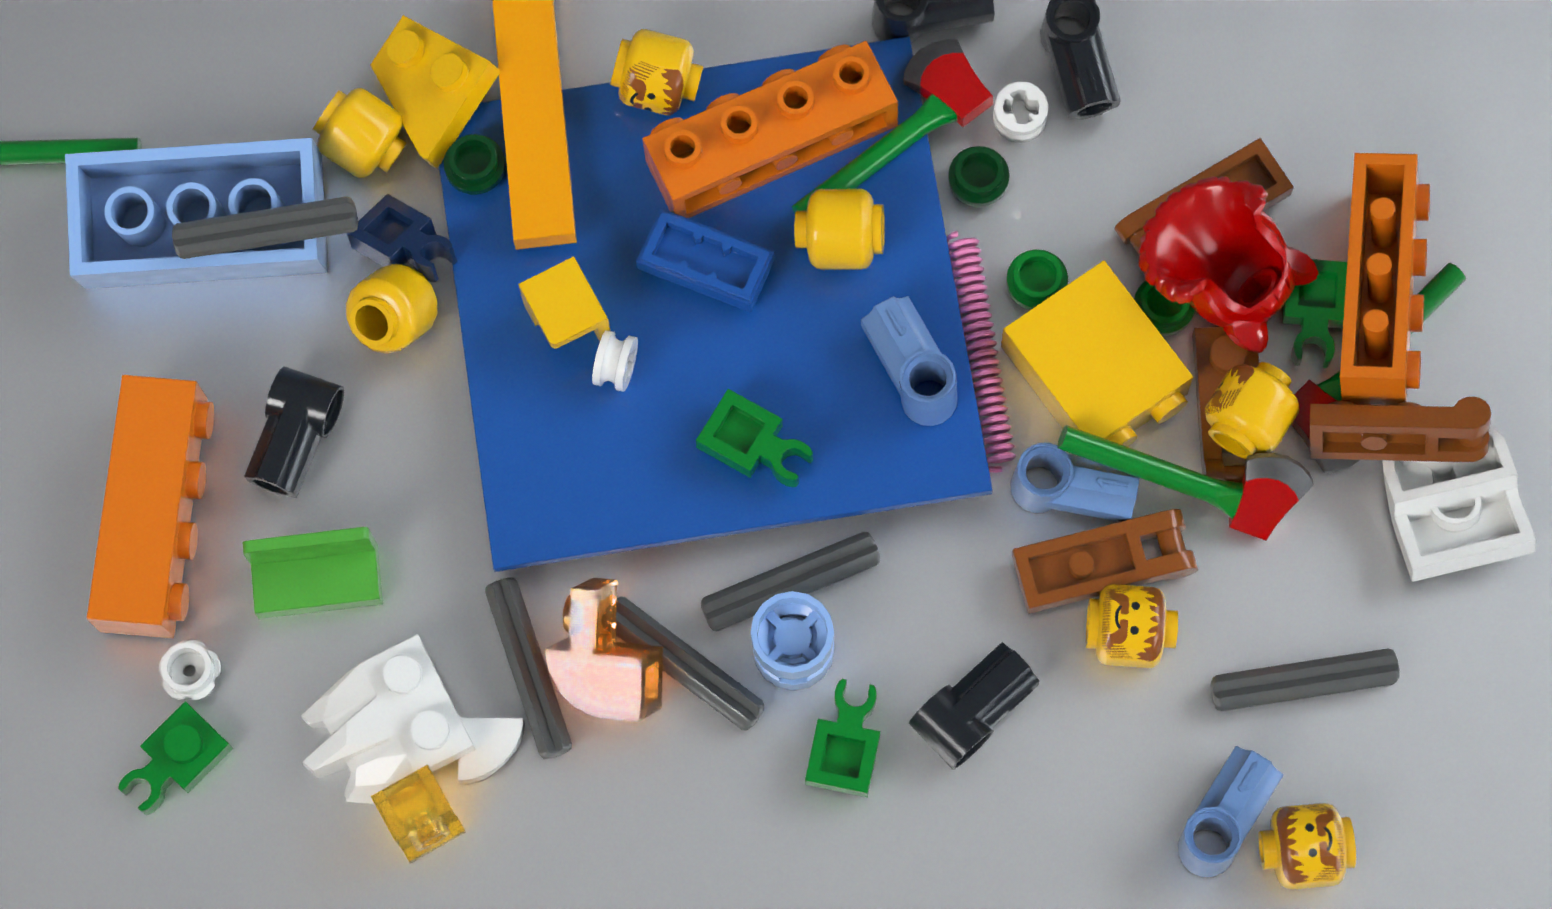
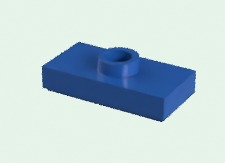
[636,208,775,313]

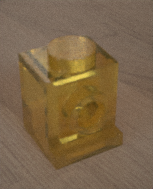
[371,764,466,864]

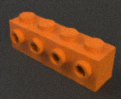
[642,40,898,218]
[1340,153,1430,405]
[87,375,214,639]

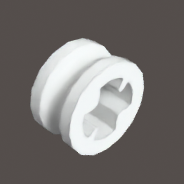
[993,81,1049,143]
[592,330,638,392]

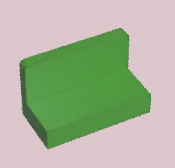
[243,527,383,619]

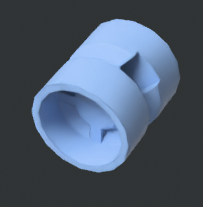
[750,591,835,691]

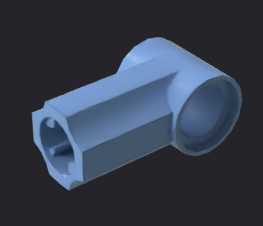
[861,296,958,426]
[1010,443,1140,522]
[1178,746,1283,877]

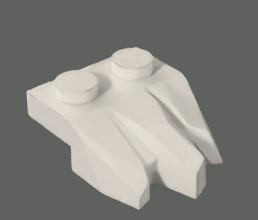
[1383,426,1536,582]
[301,634,476,805]

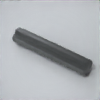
[172,196,358,259]
[701,532,880,631]
[485,577,572,759]
[602,596,765,731]
[1210,648,1400,711]

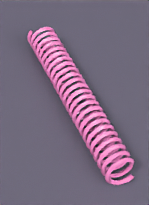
[946,230,1016,472]

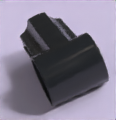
[872,0,995,42]
[1040,0,1121,120]
[244,366,344,498]
[909,642,1040,770]

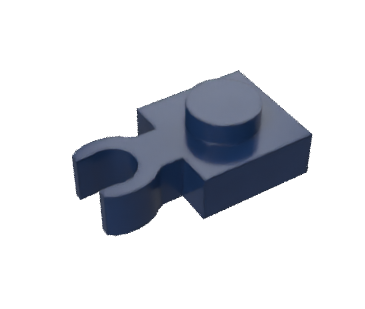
[347,194,457,282]

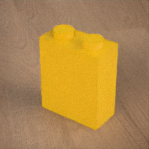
[1001,260,1193,447]

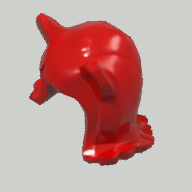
[1138,176,1319,353]

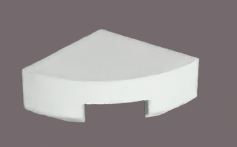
[458,718,525,784]

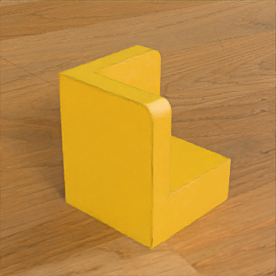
[518,256,611,349]

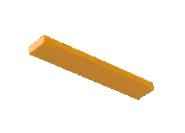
[492,0,577,250]

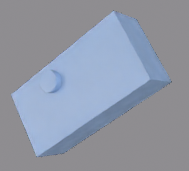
[65,138,328,289]

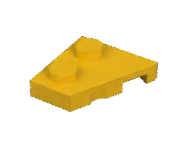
[370,15,501,169]

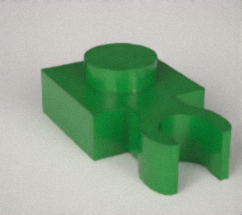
[1282,259,1347,368]
[696,389,813,487]
[805,679,881,798]
[118,701,233,815]

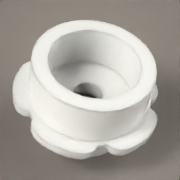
[158,639,221,701]

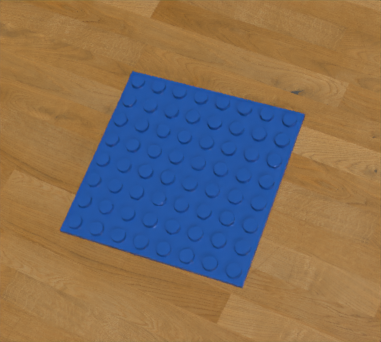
[439,36,993,572]

